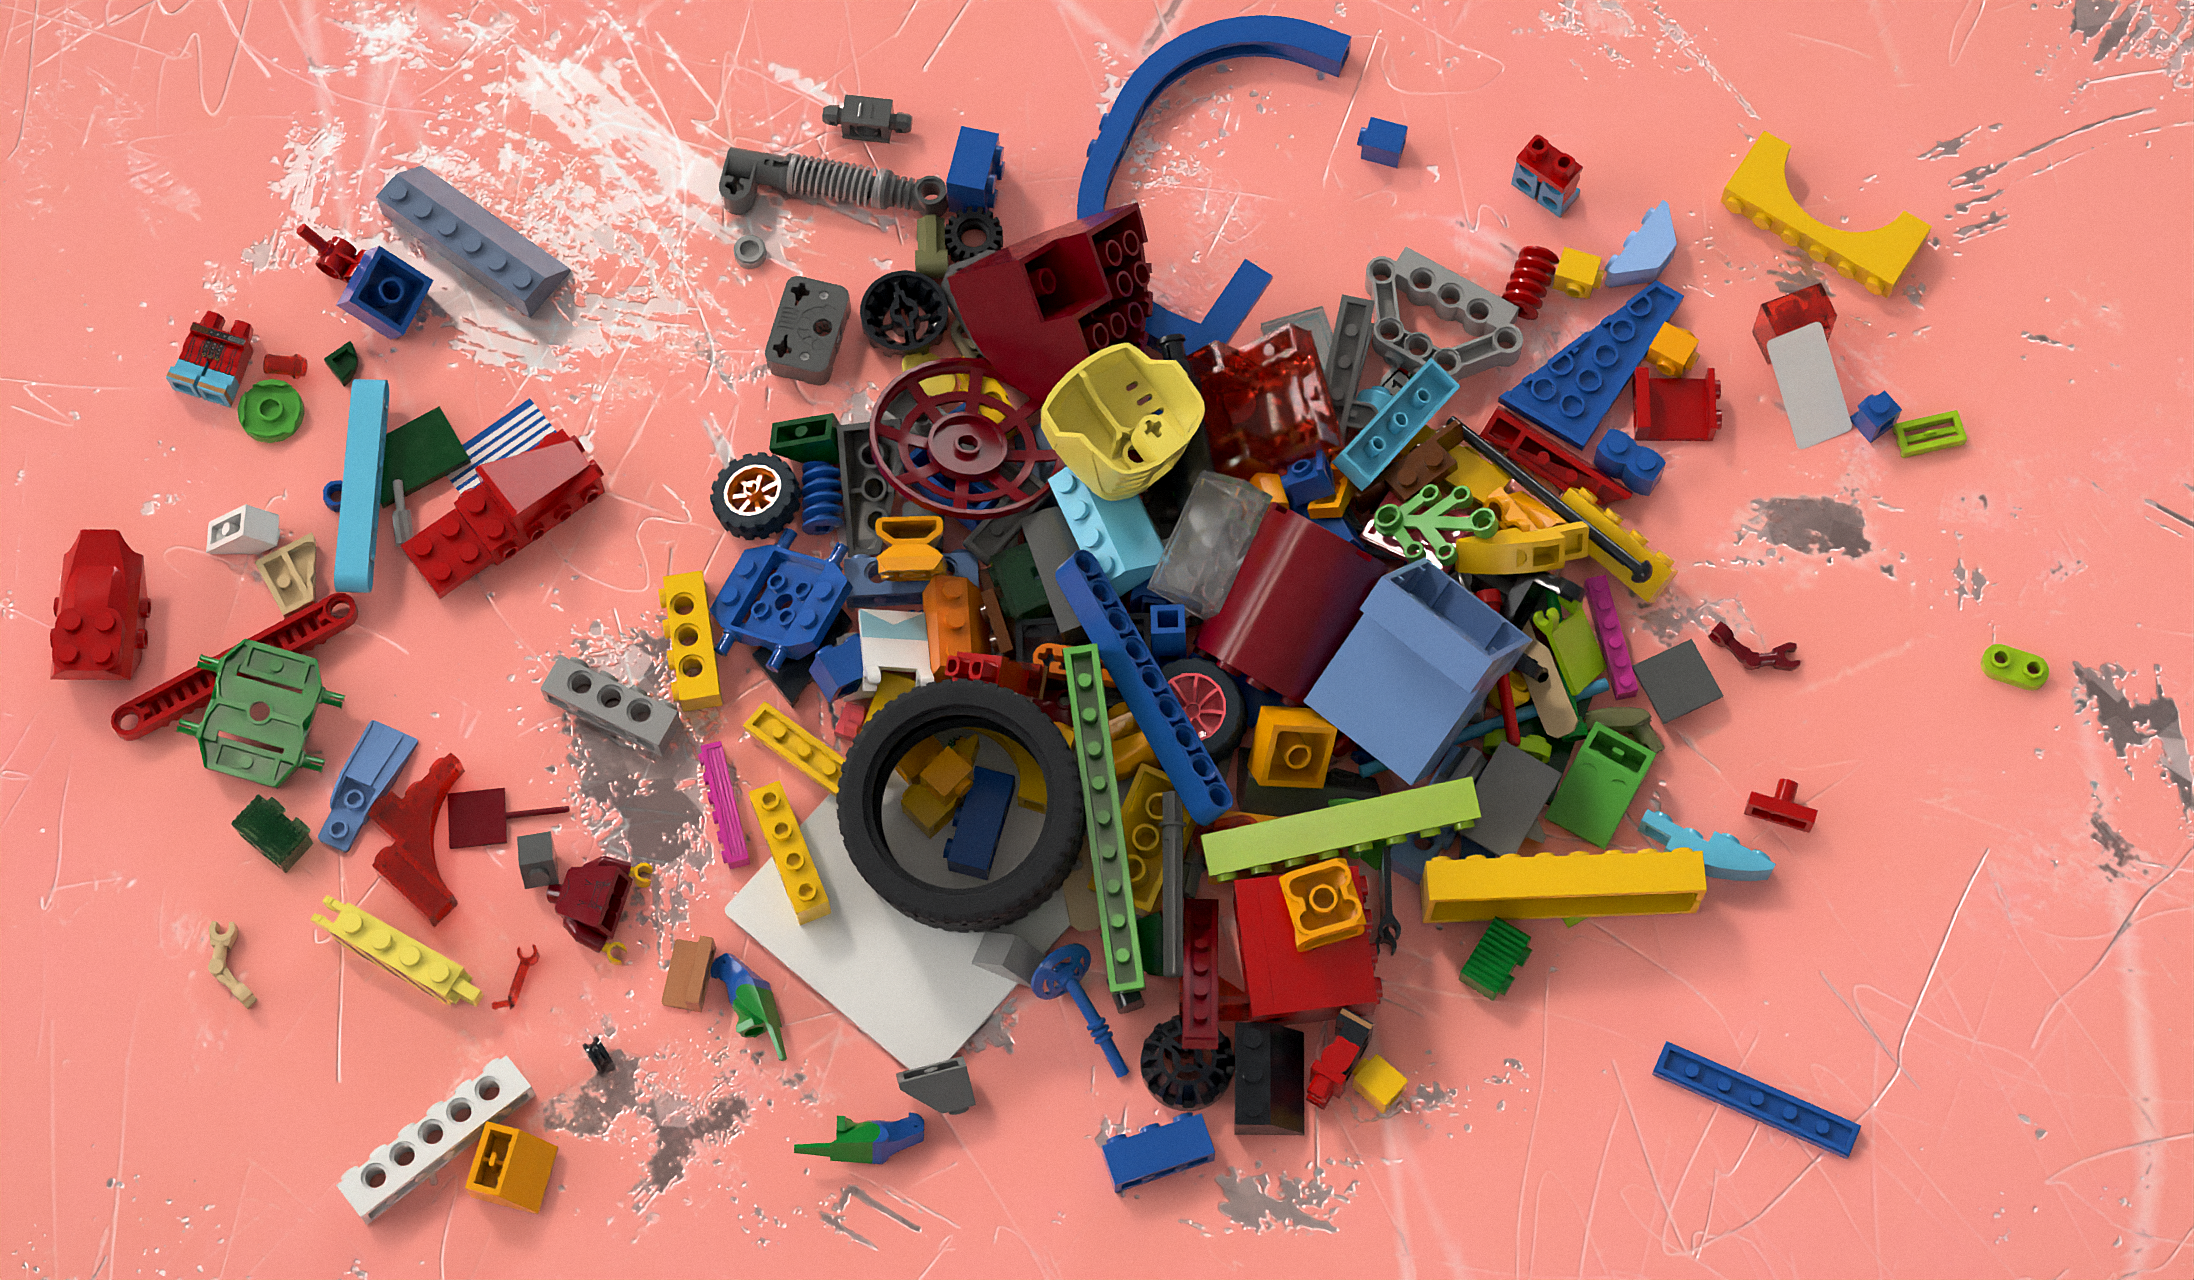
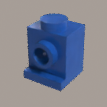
[1850,390,1902,443]
[1281,449,1335,506]

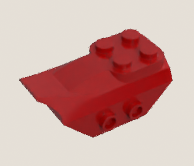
[50,529,152,680]

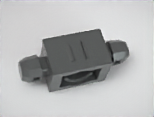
[822,94,913,144]

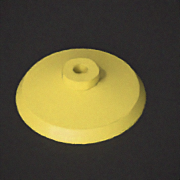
[902,352,956,397]

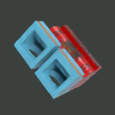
[165,310,254,408]

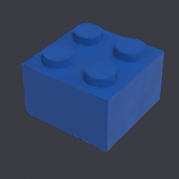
[946,126,1005,214]
[336,245,434,340]

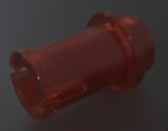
[263,353,308,379]

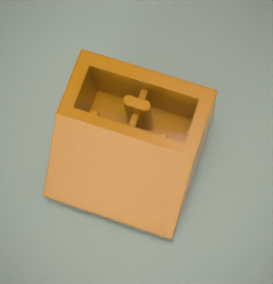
[465,1121,559,1214]

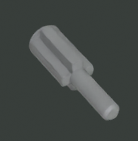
[392,479,414,547]

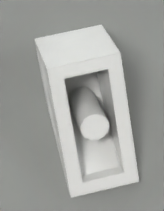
[206,504,280,554]

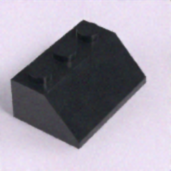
[1234,1022,1304,1135]

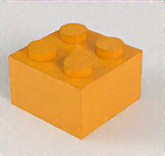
[1247,706,1338,789]

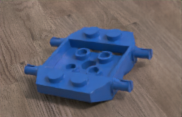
[709,528,853,673]

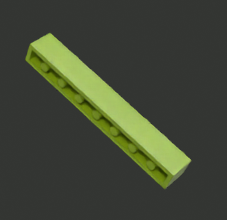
[1200,776,1482,883]

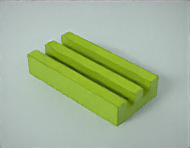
[1892,410,1967,458]

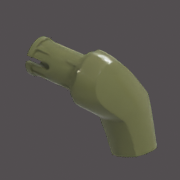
[1585,707,1665,754]

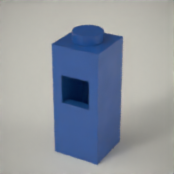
[1150,604,1187,670]

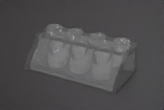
[1147,470,1273,620]

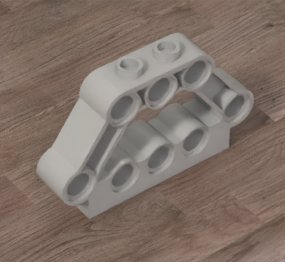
[1365,246,1523,383]

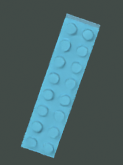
[1332,358,1461,491]

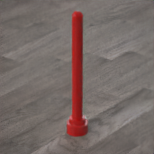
[1474,589,1521,747]

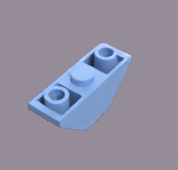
[1604,200,1677,288]

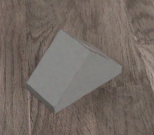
[972,932,1047,988]

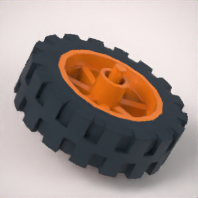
[710,452,802,541]

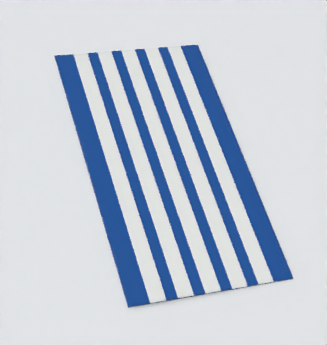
[446,398,557,494]

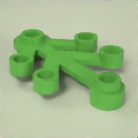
[1374,484,1499,566]

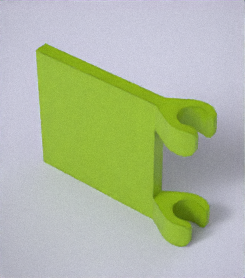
[1533,596,1607,696]

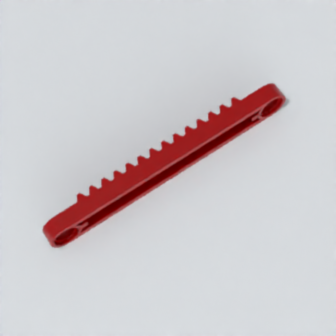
[111,592,359,741]

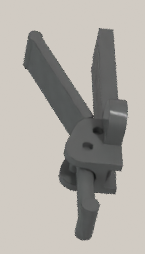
[1288,294,1379,464]

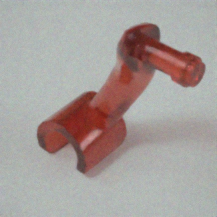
[491,944,540,1010]

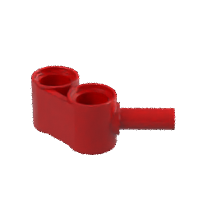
[296,223,366,283]

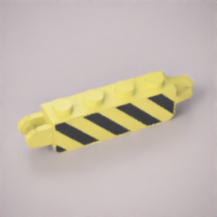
[310,895,484,1007]

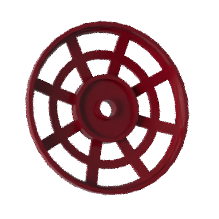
[869,357,1065,520]

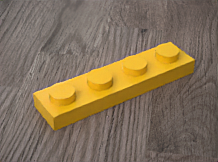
[743,701,846,797]

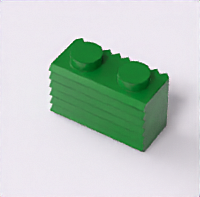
[1458,916,1533,1001]

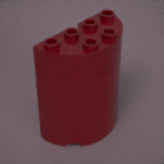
[1192,501,1390,708]

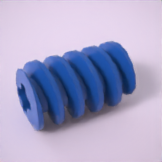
[801,461,844,535]

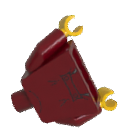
[546,856,653,965]

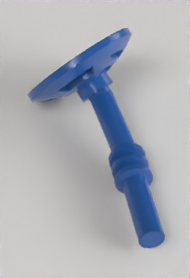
[1031,943,1129,1078]

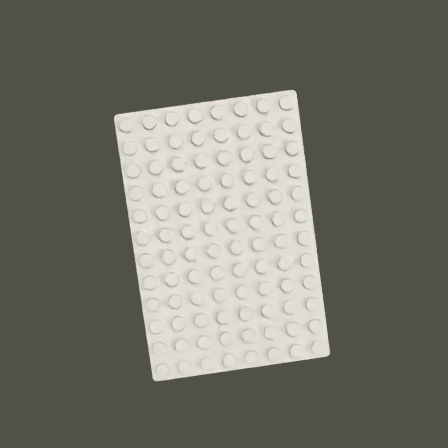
[725,623,1135,1070]

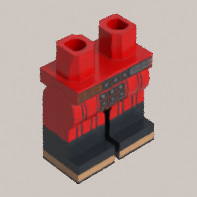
[1306,1007,1374,1110]

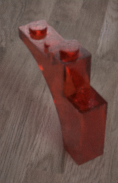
[368,752,465,928]

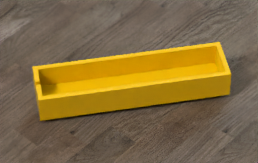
[1419,847,1707,923]

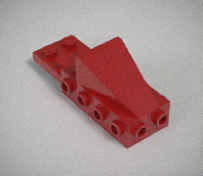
[400,428,605,599]

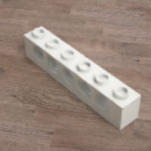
[336,1055,536,1225]

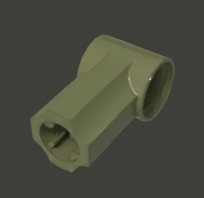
[915,214,949,279]

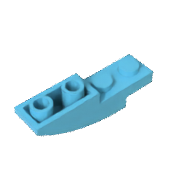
[1637,809,1776,881]

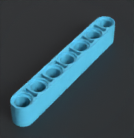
[334,379,390,593]

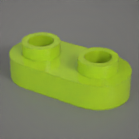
[1980,644,2049,691]
[1482,729,1552,763]

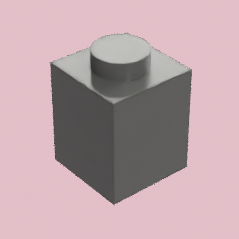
[517,831,559,889]

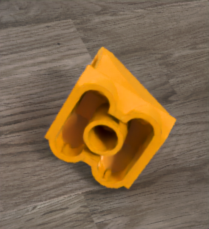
[1482,487,1568,533]
[875,516,948,582]
[1072,702,1161,782]
[1279,858,1367,952]

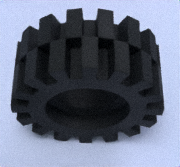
[944,206,1003,263]

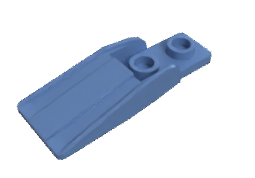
[318,720,418,853]

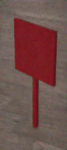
[448,788,570,849]

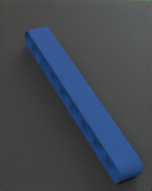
[1055,549,1233,826]

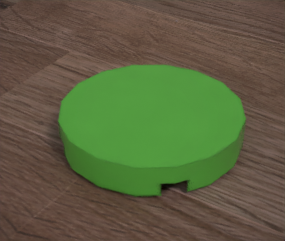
[237,379,305,443]

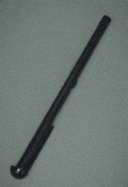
[1446,416,1653,583]

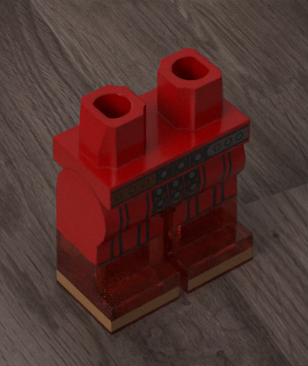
[945,651,1049,700]

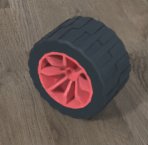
[1161,658,1249,765]

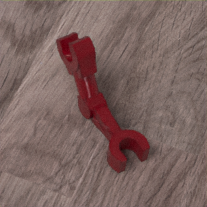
[1708,621,1800,671]

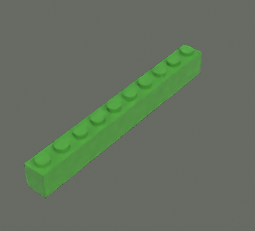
[1063,643,1146,995]

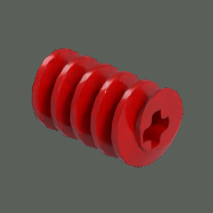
[1502,246,1560,320]

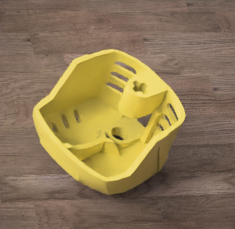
[1041,343,1205,501]

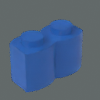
[1593,429,1666,496]

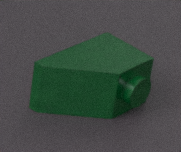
[769,413,841,465]

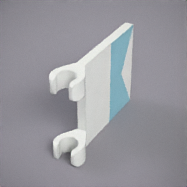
[858,609,934,692]

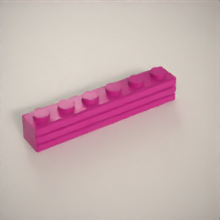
[1583,575,1639,701]
[698,741,750,869]

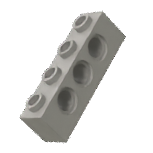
[540,655,681,756]

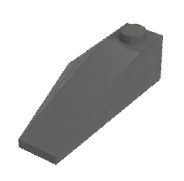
[837,418,902,558]
[1236,747,1381,817]

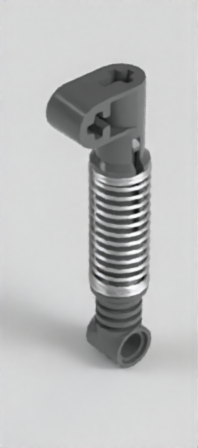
[719,147,948,217]

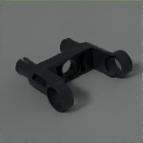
[1496,571,1587,680]

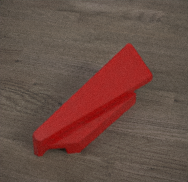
[1479,406,1633,506]

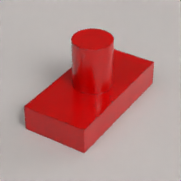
[1744,778,1818,833]

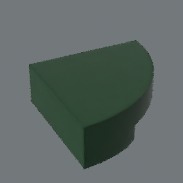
[324,341,358,386]

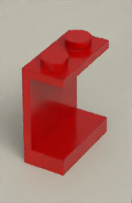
[1632,367,1722,441]

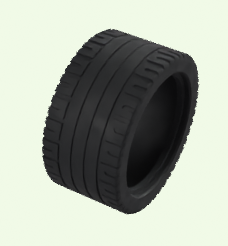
[836,679,1086,933]

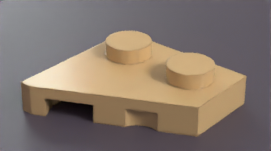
[255,532,316,619]

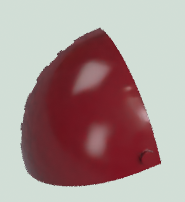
[947,202,1153,403]

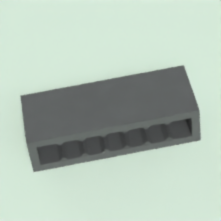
[1019,507,1089,646]

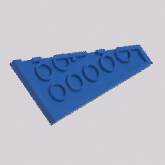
[1498,280,1684,451]

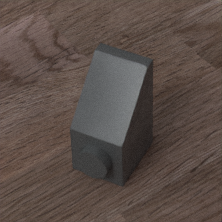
[896,1056,976,1115]

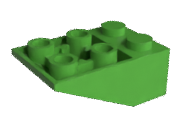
[1544,721,1657,851]

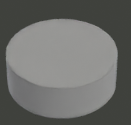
[734,235,767,269]

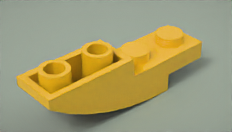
[1455,521,1589,574]

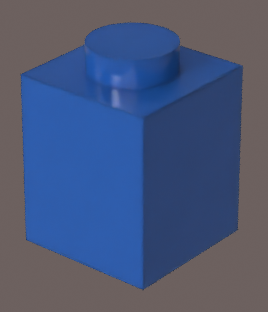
[1357,117,1408,169]

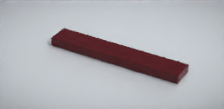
[1182,899,1219,1049]

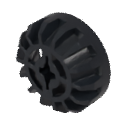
[860,270,949,358]
[1140,1015,1235,1112]

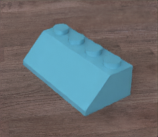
[1047,467,1171,597]

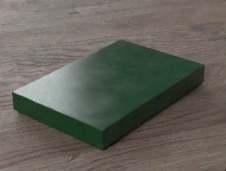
[380,406,471,509]

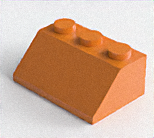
[922,574,991,683]

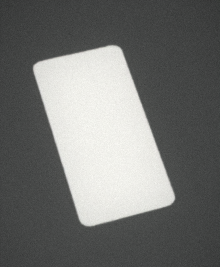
[1767,322,1852,449]

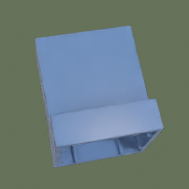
[1303,557,1533,785]

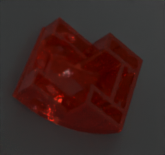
[1186,322,1345,487]

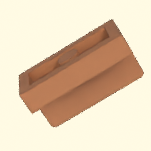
[661,935,717,1013]

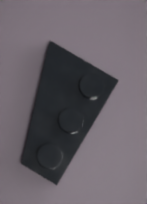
[752,608,853,708]

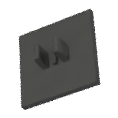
[1632,639,1724,725]

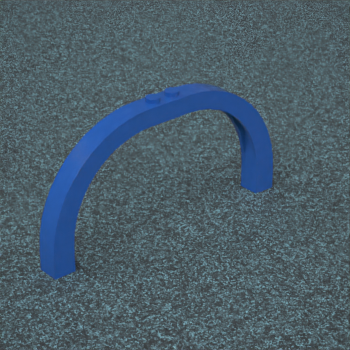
[1077,15,1352,354]

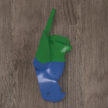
[710,953,787,1061]
[794,1112,924,1164]

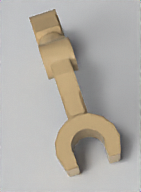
[208,921,258,1009]

